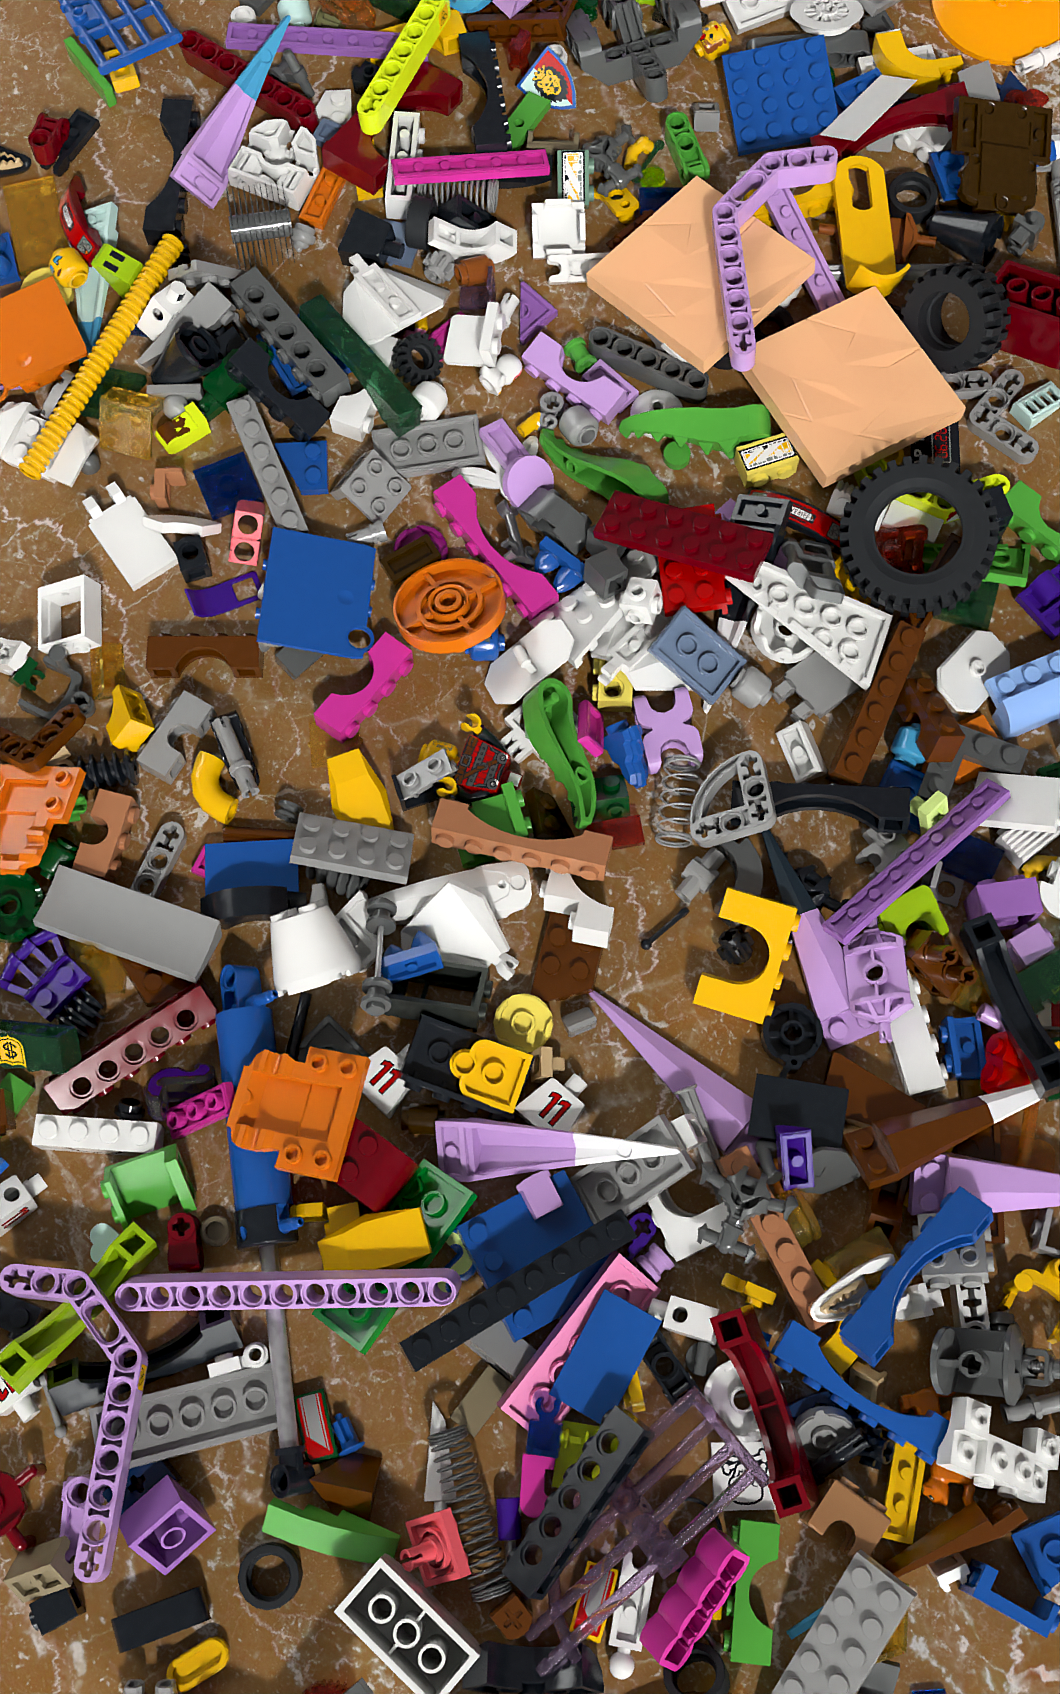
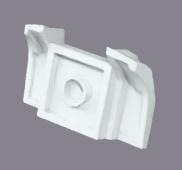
[0,402,101,487]

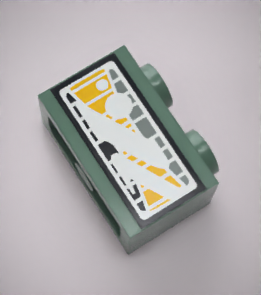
[557,150,594,209]

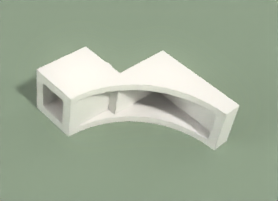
[539,869,614,948]

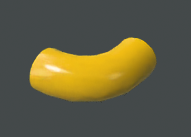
[191,751,239,825]

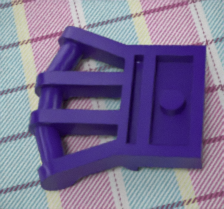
[0,930,92,1022]

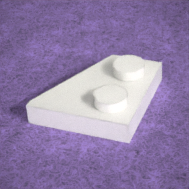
[312,89,352,135]

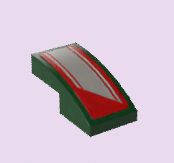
[294,1388,339,1465]

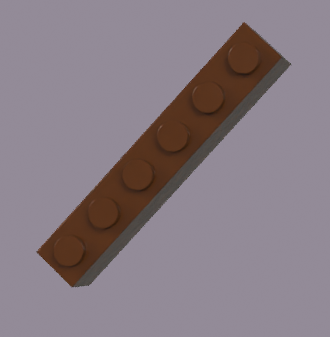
[825,620,926,786]

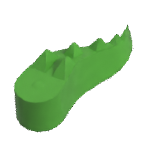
[619,404,771,459]
[539,428,669,504]
[522,678,597,830]

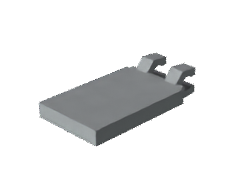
[772,651,862,723]

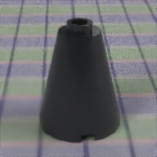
[926,211,1004,267]
[151,322,222,385]

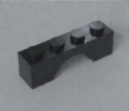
[224,337,331,442]

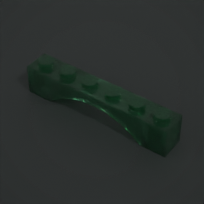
[299,294,422,438]

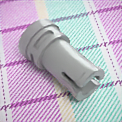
[346,520,388,545]

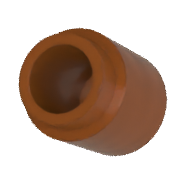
[454,254,495,287]

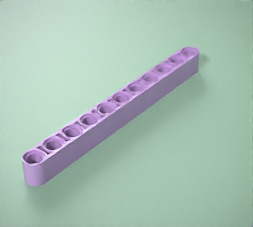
[115,1268,462,1311]

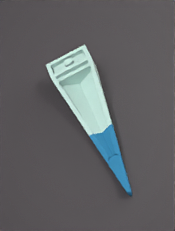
[69,201,119,406]

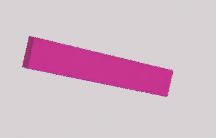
[391,149,550,186]

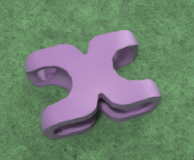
[632,687,703,775]

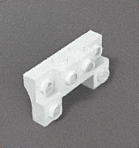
[936,1397,1060,1503]

